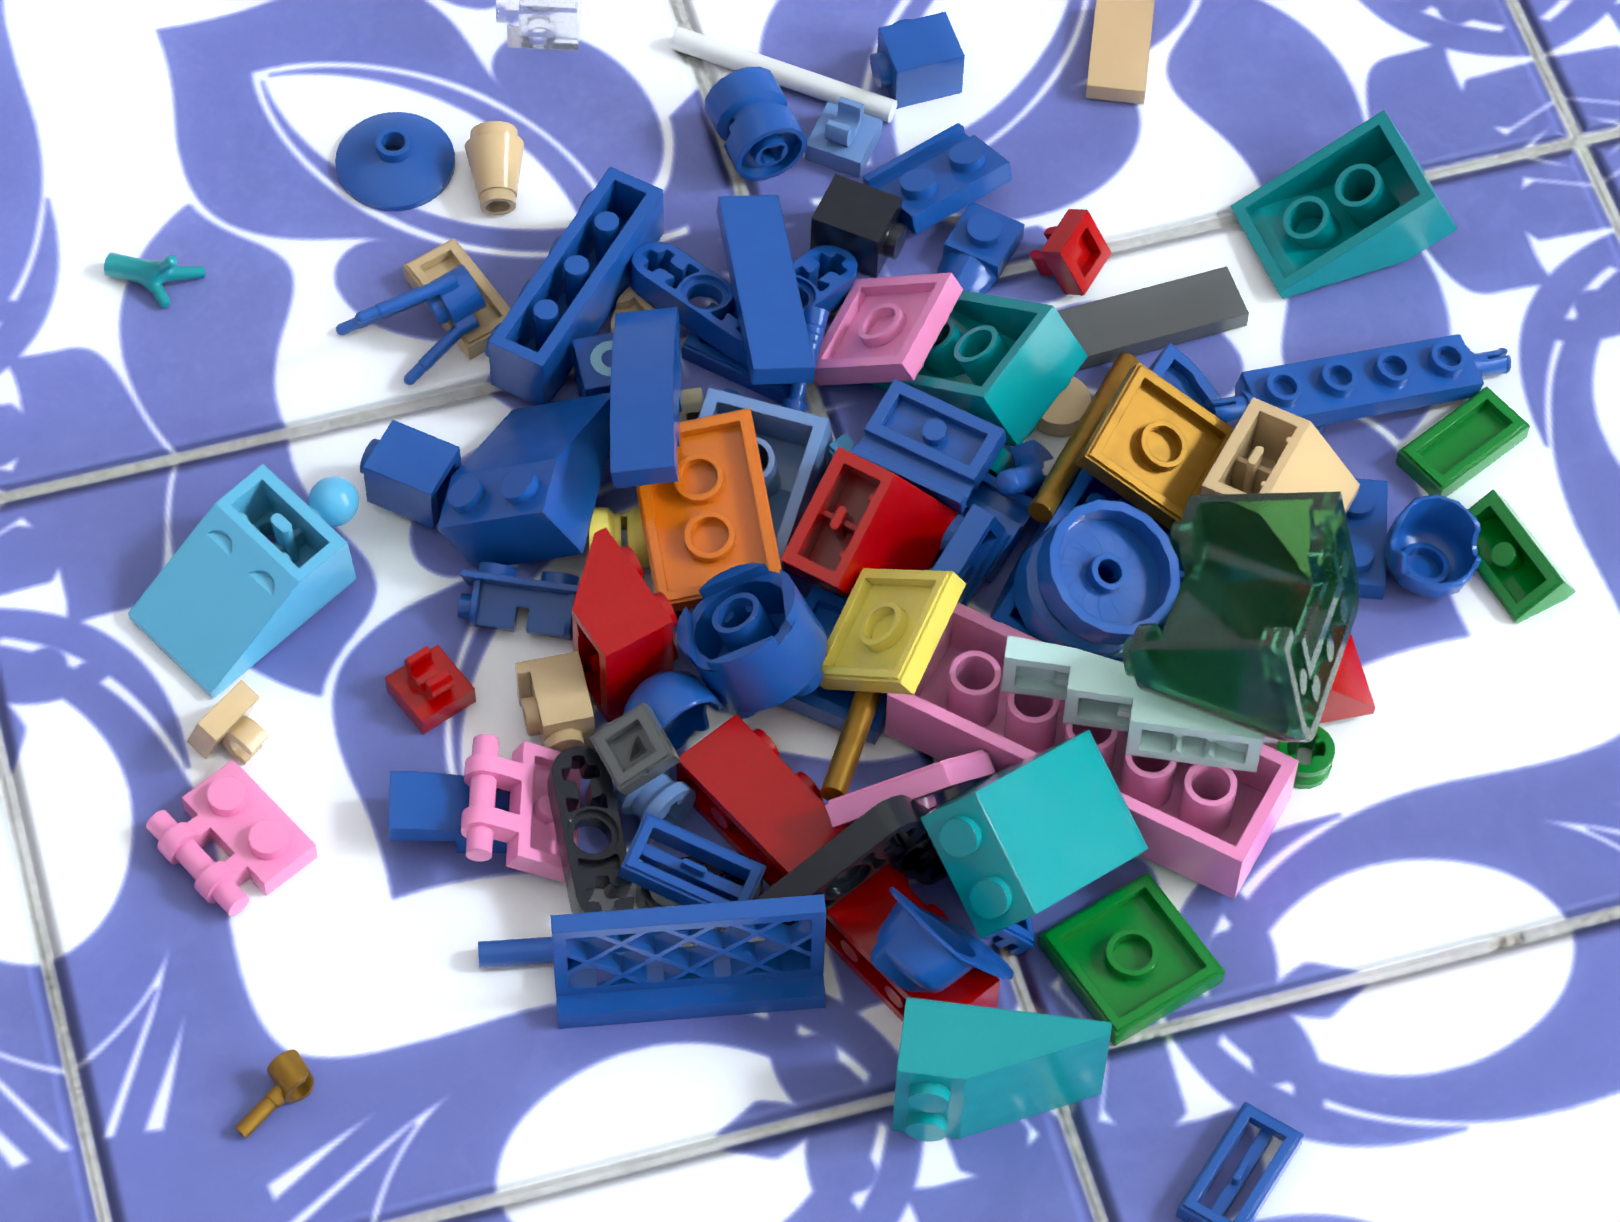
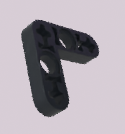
[547,746,763,914]
[758,795,949,926]

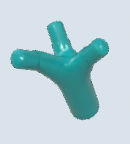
[104,252,206,308]

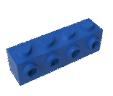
[485,167,664,405]

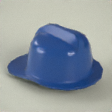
[870,886,1014,994]

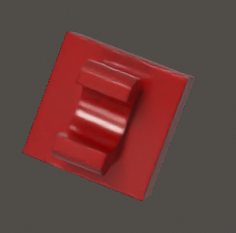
[1029,209,1112,296]
[385,644,476,735]

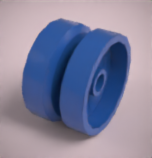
[1014,500,1180,658]

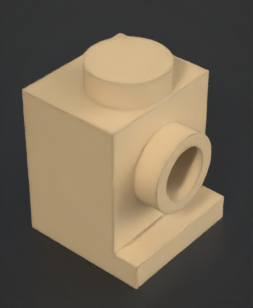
[515,651,595,752]

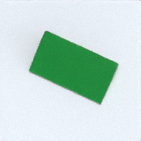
[1468,489,1576,624]

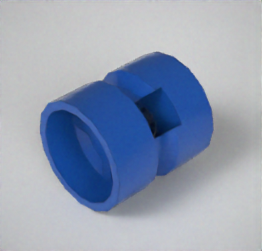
[705,67,807,181]

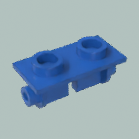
[458,562,580,640]

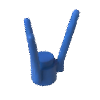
[336,264,486,385]

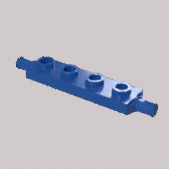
[1204,334,1511,426]

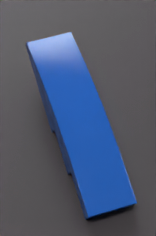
[610,307,682,489]

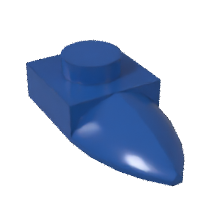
[937,202,1025,294]

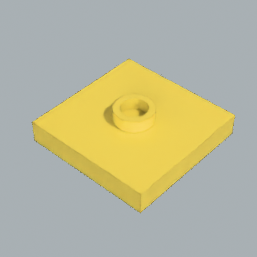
[820,568,966,695]

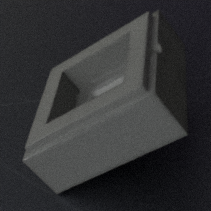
[589,702,681,796]

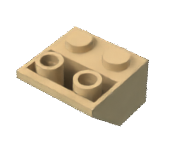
[1192,397,1360,581]

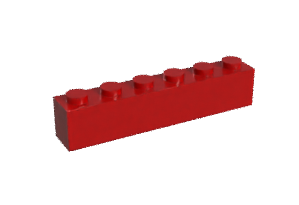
[676,714,1000,1022]

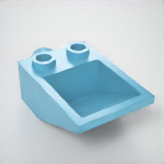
[128,464,359,699]

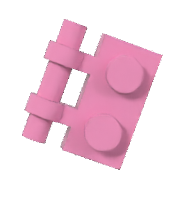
[460,734,581,883]
[146,760,318,916]

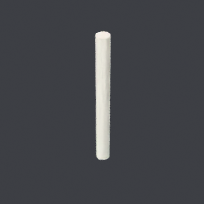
[671,27,897,123]

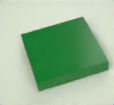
[1038,872,1225,1046]

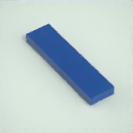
[717,195,816,385]

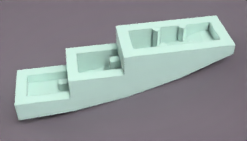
[1001,635,1265,773]

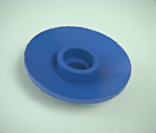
[335,112,455,211]

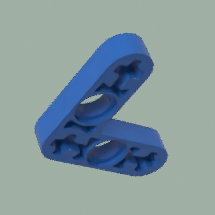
[629,241,858,364]

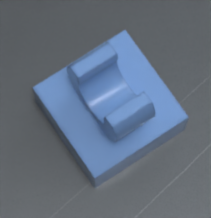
[805,97,883,178]

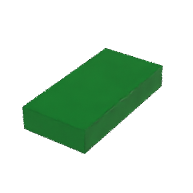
[1395,386,1530,497]

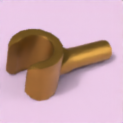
[234,1049,314,1139]

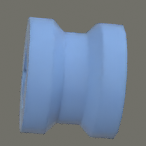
[615,769,696,840]

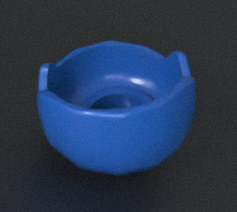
[1385,494,1481,598]
[623,671,723,750]

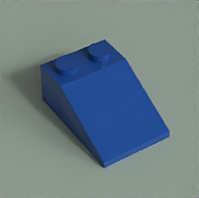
[437,392,610,570]

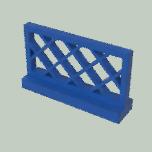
[550,894,826,1029]

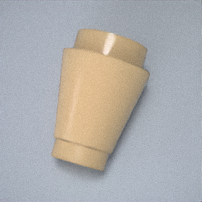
[464,121,524,215]

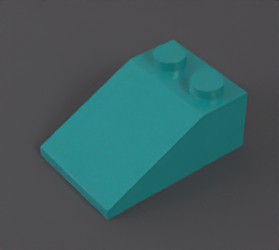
[1230,110,1458,299]
[868,290,1088,446]
[892,997,1112,1142]

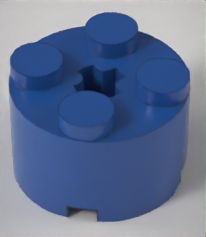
[676,563,827,719]

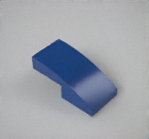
[388,771,510,853]

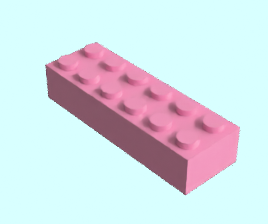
[885,602,1299,900]

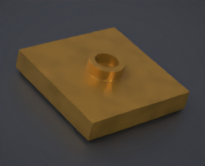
[1076,362,1234,536]

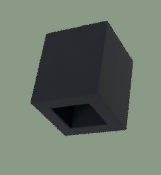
[810,174,908,278]

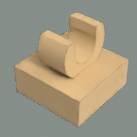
[187,679,269,765]

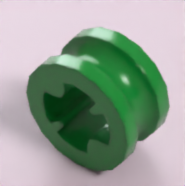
[1276,723,1335,789]

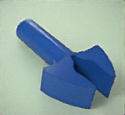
[995,439,1053,499]

